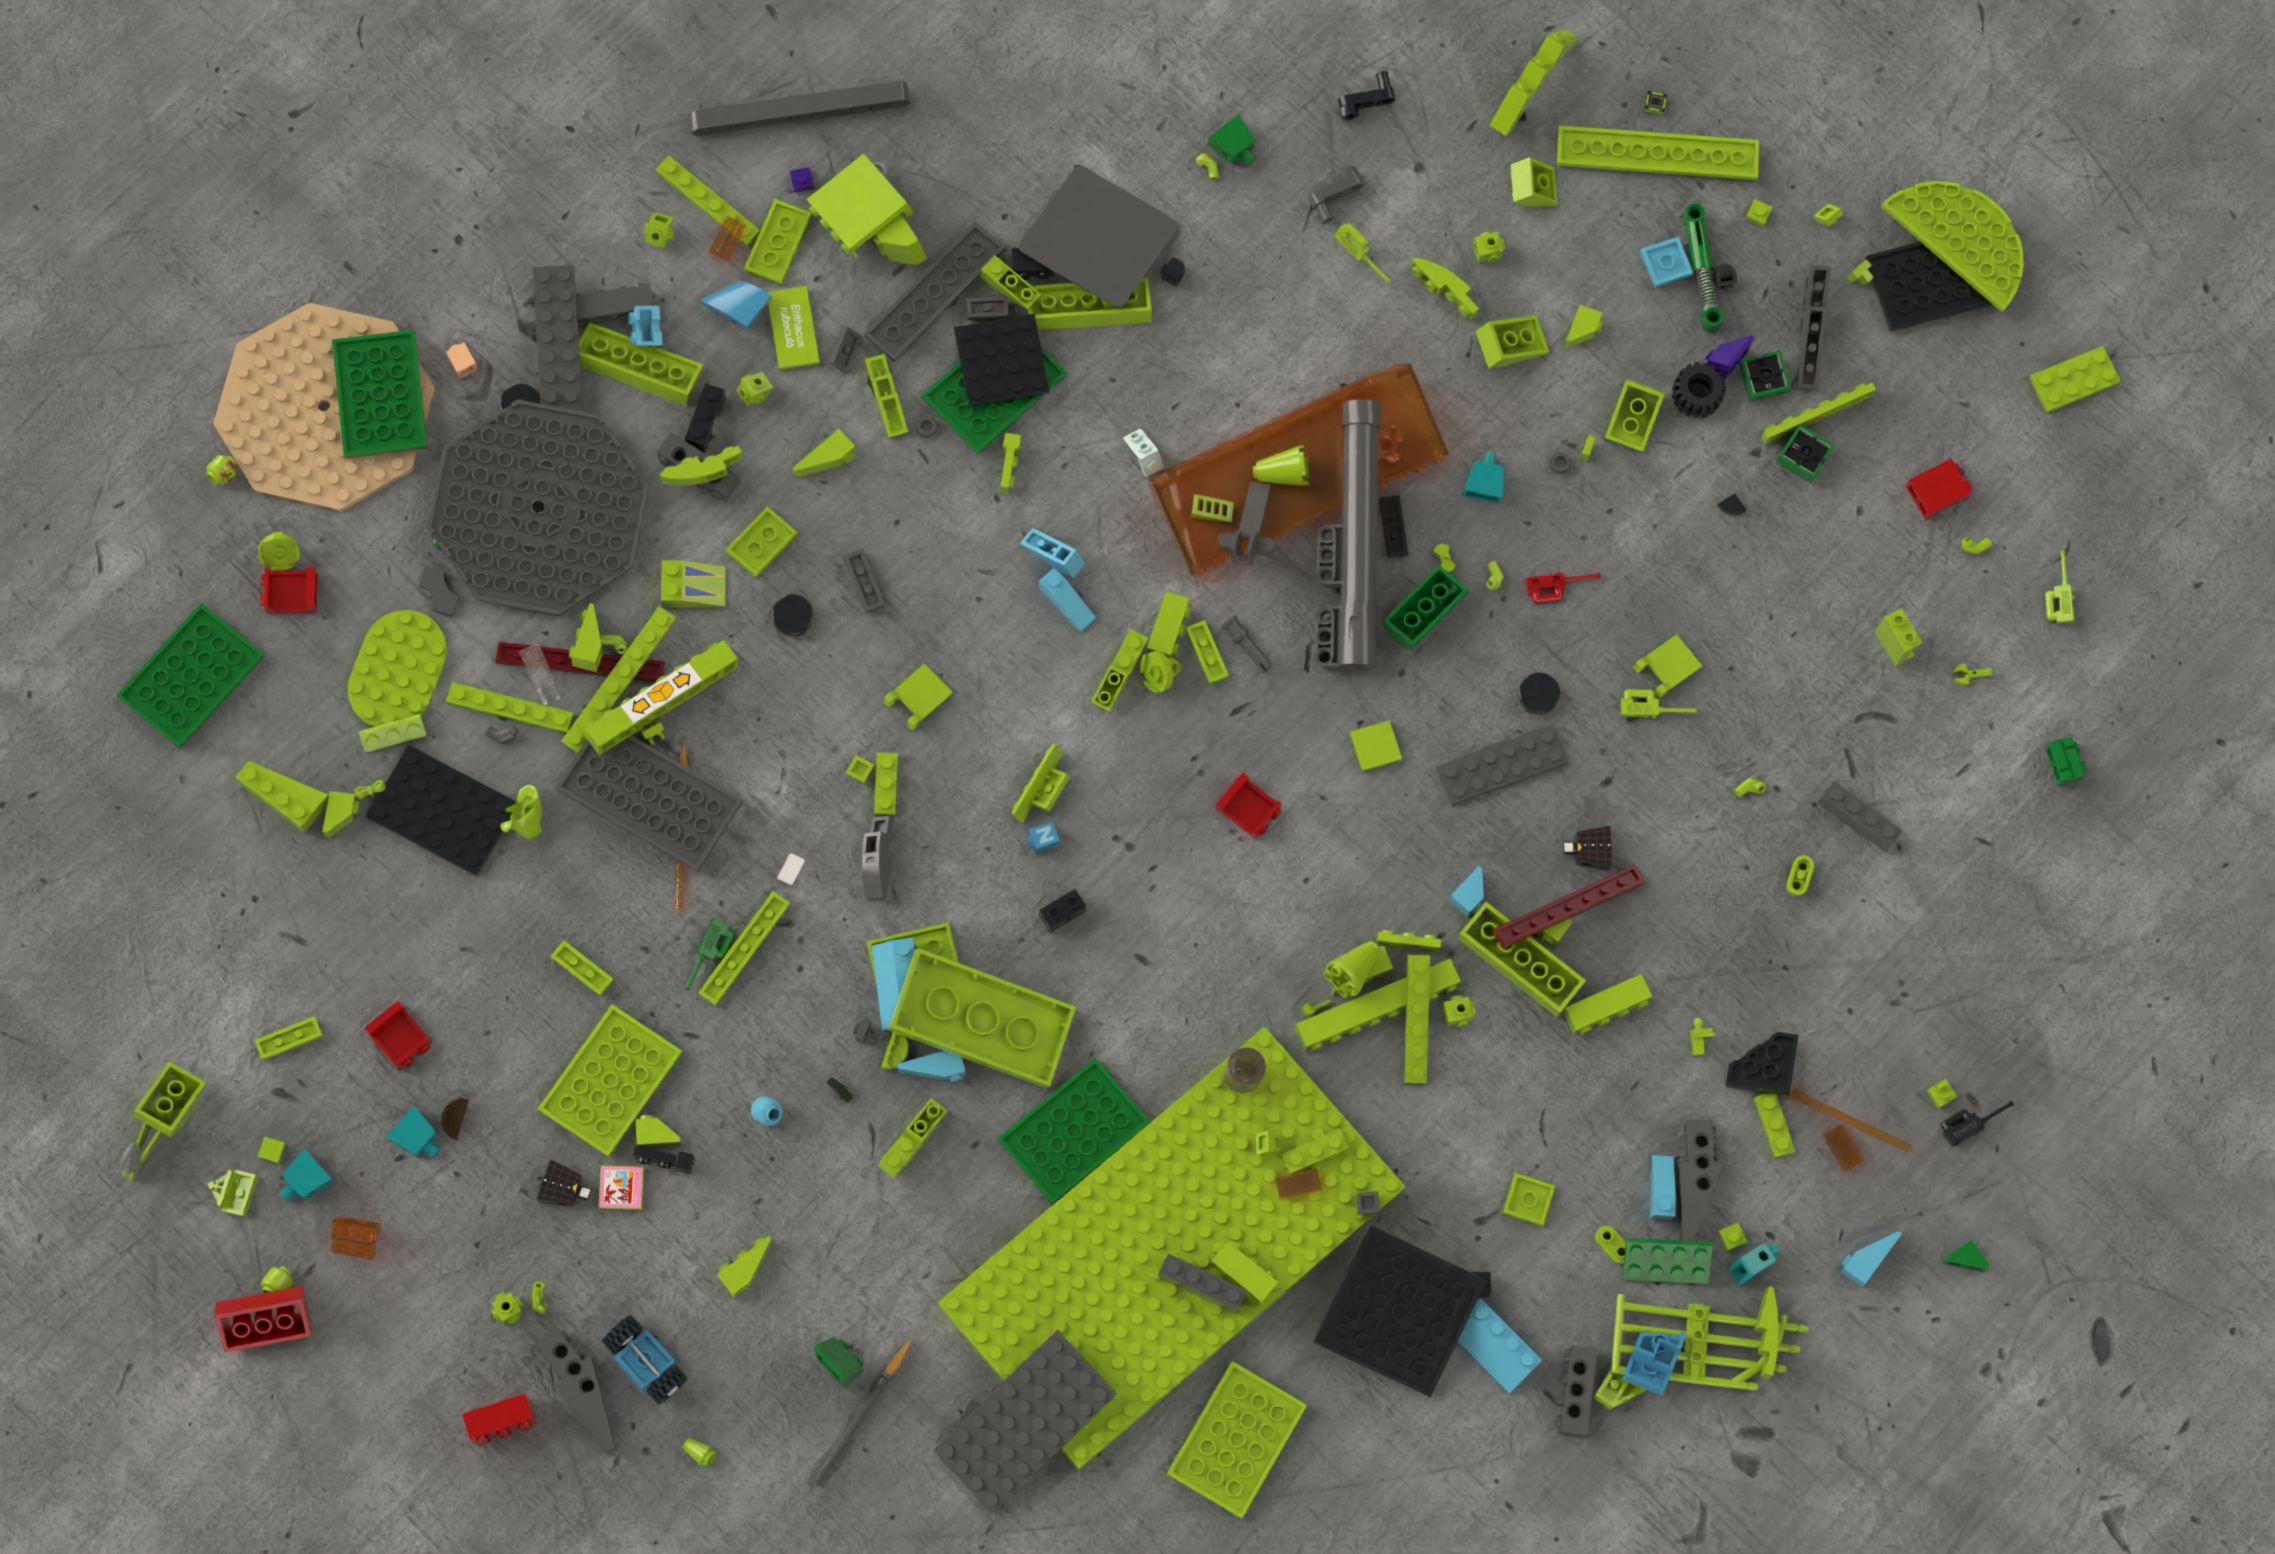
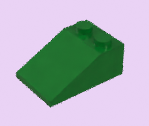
[813,1337,864,1389]

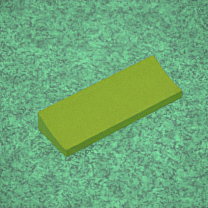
[1028,278,1152,331]
[579,322,703,407]

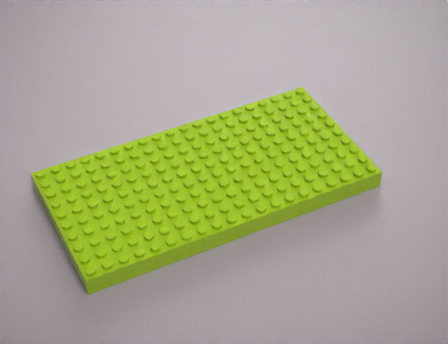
[938,1027,1406,1471]

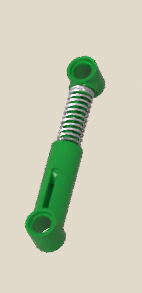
[1682,203,1724,333]

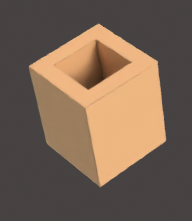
[446,343,478,379]

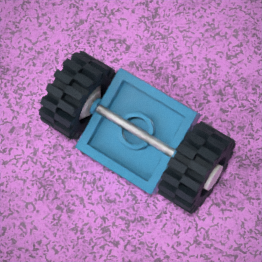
[602,1315,687,1405]

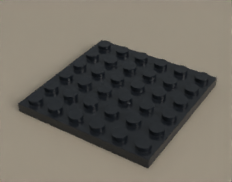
[1313,1224,1487,1397]

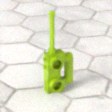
[1334,223,1391,284]
[2045,550,2075,624]
[1620,689,1697,719]

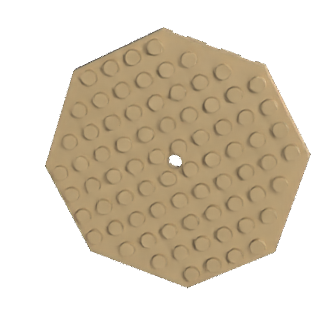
[213,303,436,512]

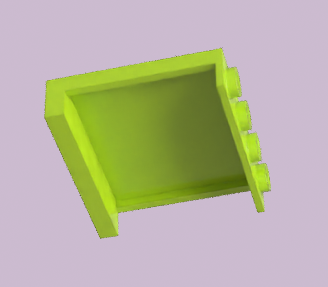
[807,153,914,259]

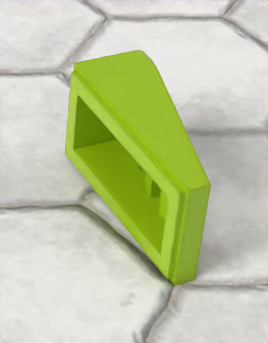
[1190,494,1234,523]

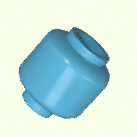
[751,1096,783,1126]

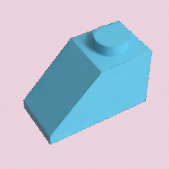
[1449,866,1484,917]

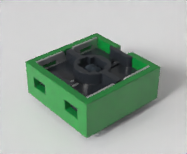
[1739,351,1791,402]
[1776,425,1834,483]

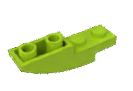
[1411,257,1479,320]
[660,446,743,486]
[1091,629,1149,712]
[877,1098,948,1179]

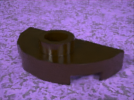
[441,1098,469,1141]

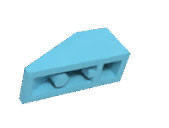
[1020,528,1085,579]
[1039,568,1096,632]
[897,1051,966,1082]
[1650,1155,1676,1220]
[1840,1231,1902,1287]

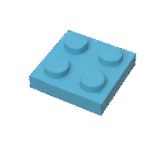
[1640,237,1693,288]

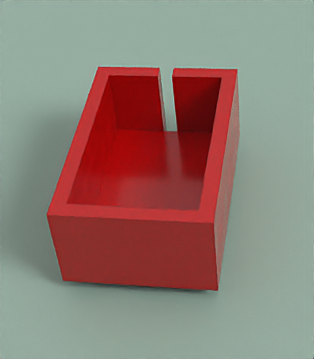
[462,1393,537,1446]

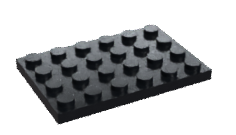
[1865,242,1993,332]
[366,745,518,877]

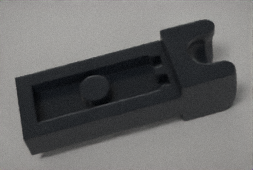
[633,1146,695,1174]

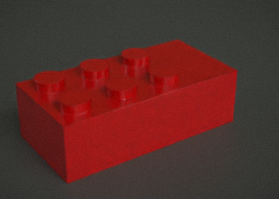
[215,1286,312,1353]

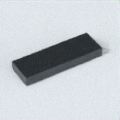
[1379,495,1408,558]

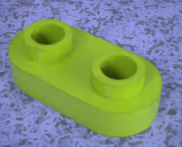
[1786,855,1814,897]
[1595,1226,1625,1264]

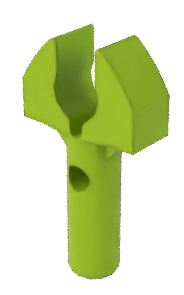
[1952,664,1992,686]

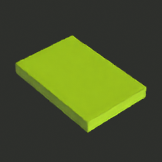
[725,506,798,578]

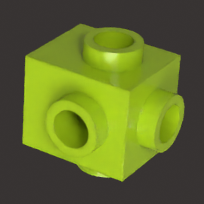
[644,213,675,247]
[1472,231,1505,263]
[737,372,774,406]
[1442,995,1476,1027]
[491,1292,524,1325]

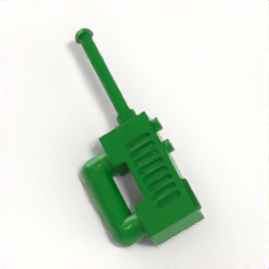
[685,918,735,991]

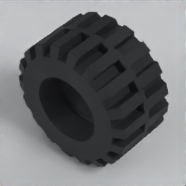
[1672,362,1726,418]

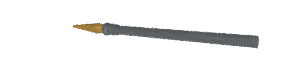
[812,1338,913,1486]

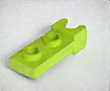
[1000,433,1021,494]

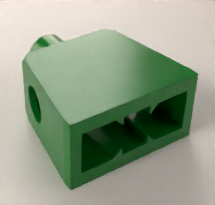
[1208,114,1256,166]

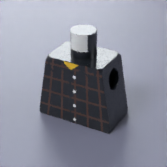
[1563,826,1612,870]
[537,1160,592,1207]

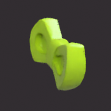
[1433,544,1456,573]
[354,780,386,799]

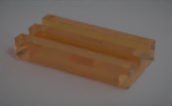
[709,215,746,261]

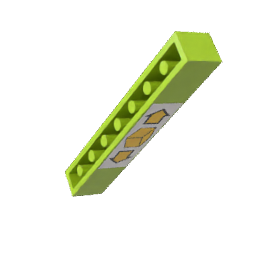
[584,640,739,756]

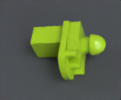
[1689,1017,1717,1055]

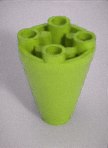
[1323,941,1381,998]

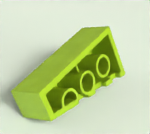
[235,761,329,833]

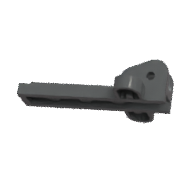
[1218,482,1275,565]

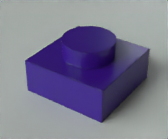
[790,167,814,192]

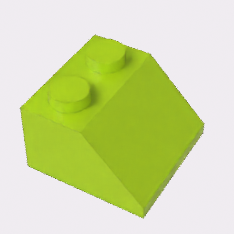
[1511,157,1558,207]

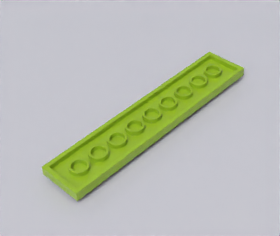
[1556,125,1759,180]

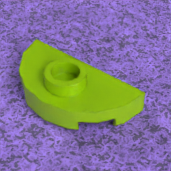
[881,1032,909,1070]

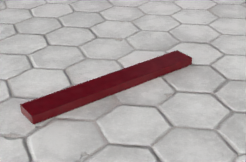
[495,642,665,682]
[1492,865,1645,949]

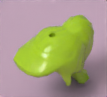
[501,785,542,840]

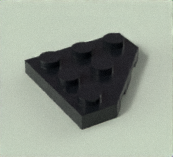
[1726,1032,1799,1096]

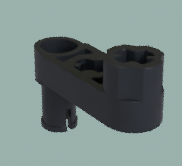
[1338,71,1396,120]

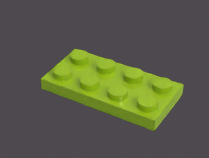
[2029,346,2121,413]

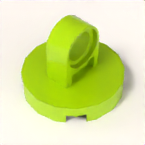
[258,531,300,571]
[1140,651,1181,693]

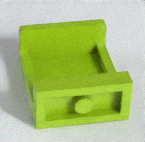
[1874,608,1922,666]

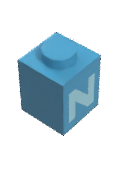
[1026,822,1060,854]

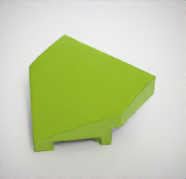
[207,1169,259,1217]

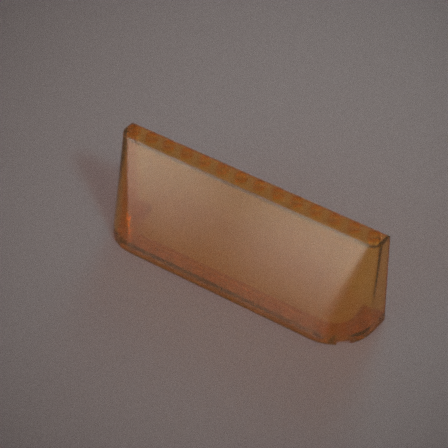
[1147,363,1449,577]

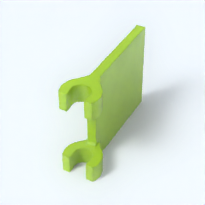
[1633,634,1702,699]
[883,664,953,731]

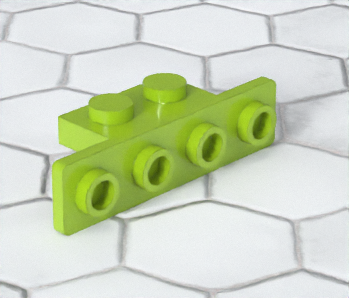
[1011,743,1070,823]

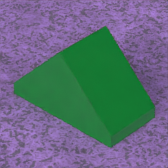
[1942,1240,1989,1272]

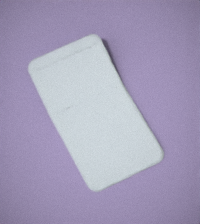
[777,853,805,885]

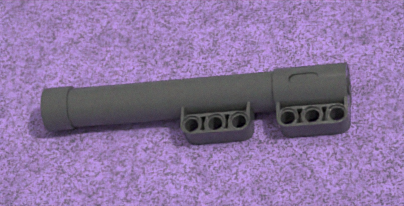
[1315,399,1381,671]

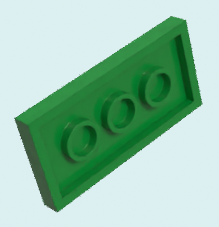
[1622,1238,1713,1284]

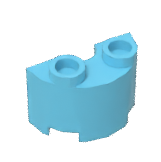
[628,306,663,346]

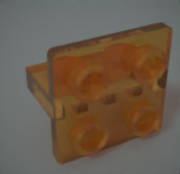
[332,1216,381,1259]

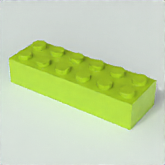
[1457,902,1586,1018]

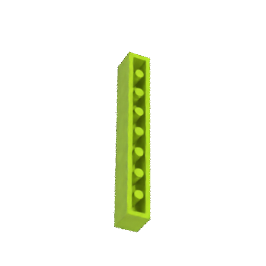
[1295,958,1461,1052]

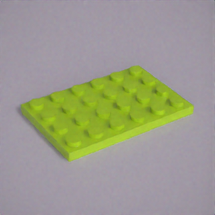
[538,1004,683,1158]
[1166,1361,1307,1519]

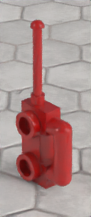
[1525,572,1601,604]

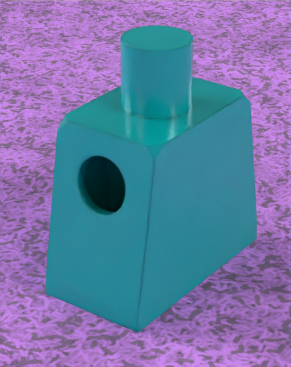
[1462,453,1504,504]
[386,1106,441,1158]
[279,1149,334,1202]
[1728,1243,1780,1287]

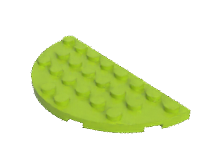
[1881,181,2024,313]

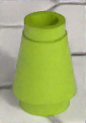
[683,1438,716,1467]

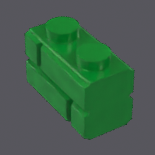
[2045,737,2086,786]

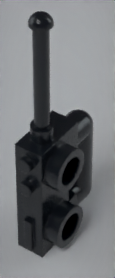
[1941,1101,2014,1147]

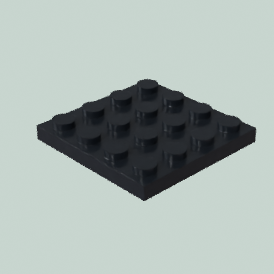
[954,313,1050,408]

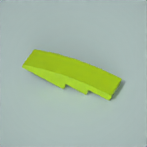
[864,354,908,438]
[1754,1286,1779,1380]

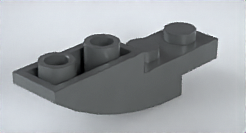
[862,816,894,901]

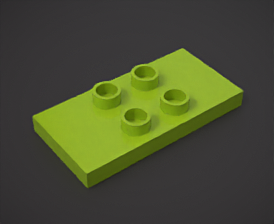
[888,948,1076,1089]

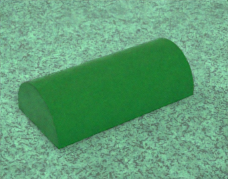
[1382,565,1469,650]

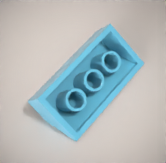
[872,938,915,1030]
[1458,1298,1542,1394]

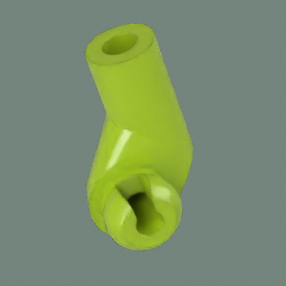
[1196,153,1219,181]
[1961,537,1993,555]
[1486,560,1504,591]
[601,635,629,655]
[1734,778,1766,798]
[532,1281,547,1314]

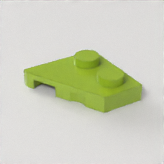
[1593,1364,1647,1410]

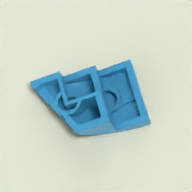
[700,281,772,329]
[1622,1332,1687,1396]

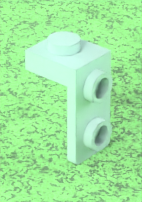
[1123,429,1164,477]

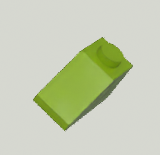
[1564,305,1604,349]
[323,791,360,838]
[635,1115,681,1148]

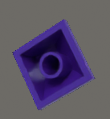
[1705,335,1755,380]

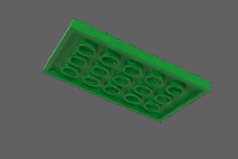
[921,316,1068,455]
[332,330,428,459]
[116,603,265,749]
[997,1058,1150,1205]

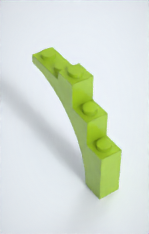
[1490,29,1578,136]

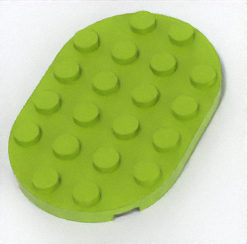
[348,610,447,727]

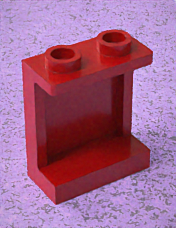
[1905,458,1972,521]
[260,567,318,613]
[1216,772,1282,839]
[365,1001,432,1070]

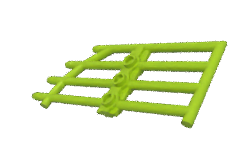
[1611,1294,1808,1391]

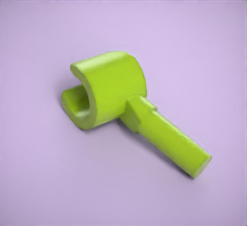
[1301,1000,1332,1017]

